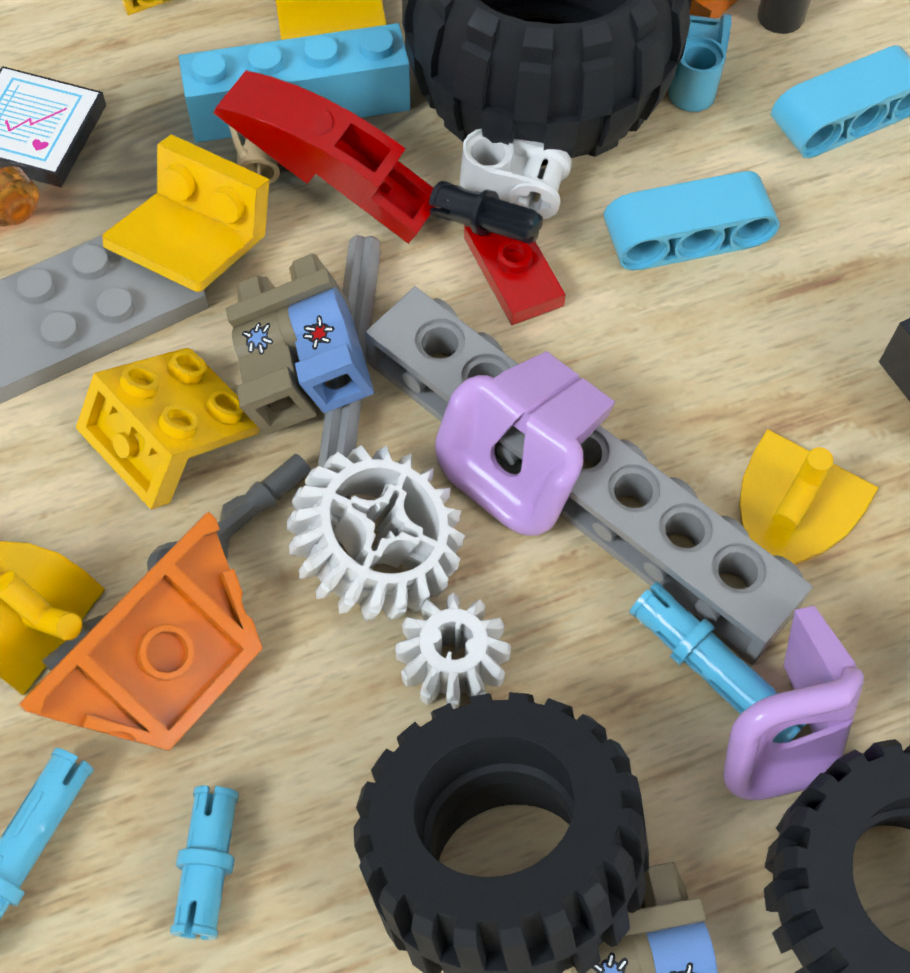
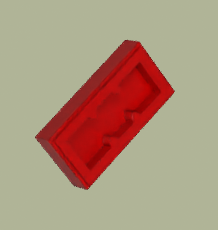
[464,226,566,326]

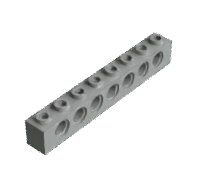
[365,286,813,665]

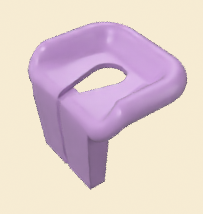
[435,351,615,536]
[723,606,864,800]

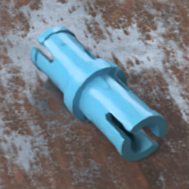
[170,785,239,940]

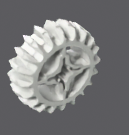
[286,445,465,621]

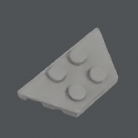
[0,235,209,404]

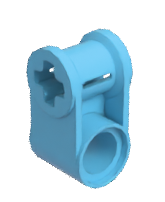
[668,13,732,112]

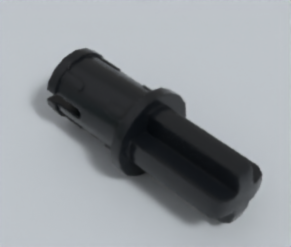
[429,181,543,244]

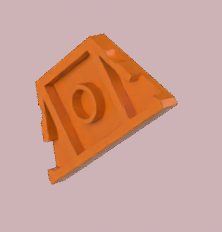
[17,511,263,751]

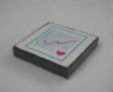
[0,66,106,187]

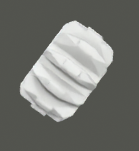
[396,592,511,709]

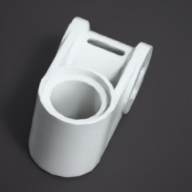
[459,129,572,219]

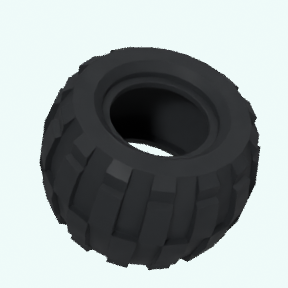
[402,0,692,166]

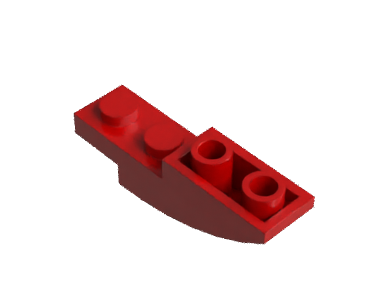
[213,70,436,244]

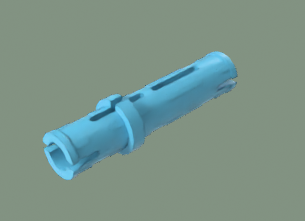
[629,581,806,743]
[0,747,94,919]

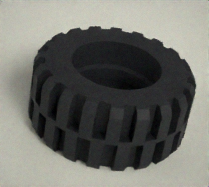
[353,692,649,973]
[764,739,910,973]

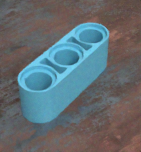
[771,45,910,158]
[603,171,780,271]

